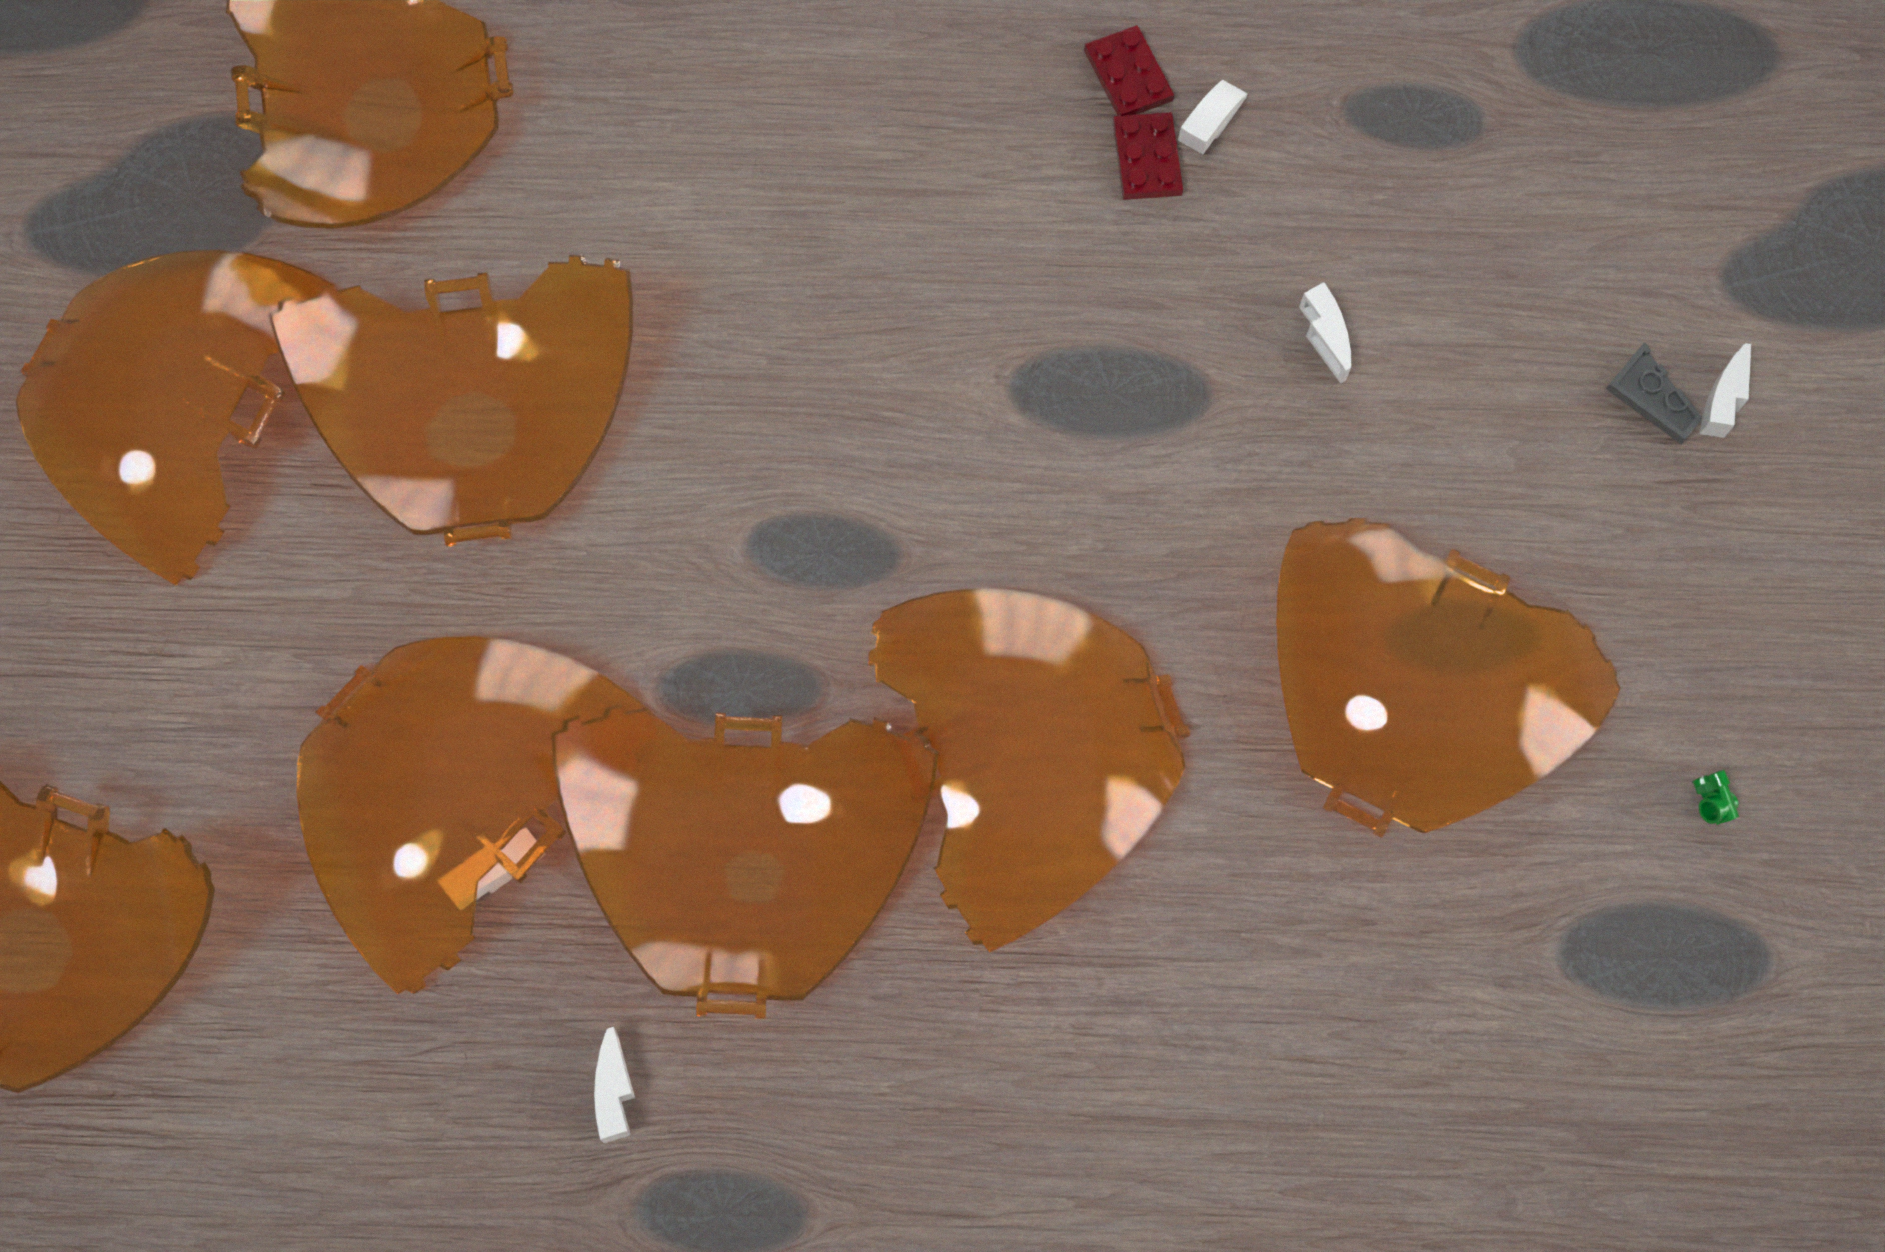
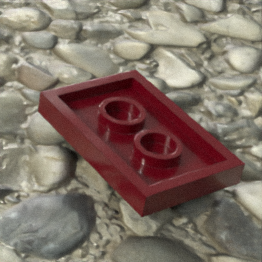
[1084,25,1174,116]
[1113,112,1183,200]

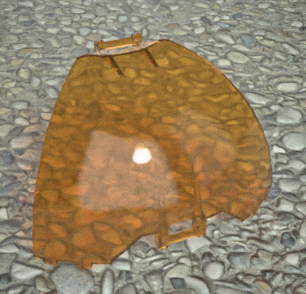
[225,0,514,229]
[16,250,342,585]
[268,254,633,547]
[1276,518,1621,838]
[868,589,1191,952]
[296,636,656,995]
[551,704,939,1019]
[0,781,215,1093]

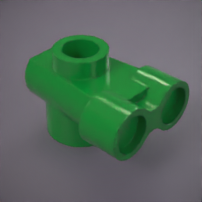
[1692,769,1739,825]

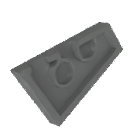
[1606,342,1702,444]

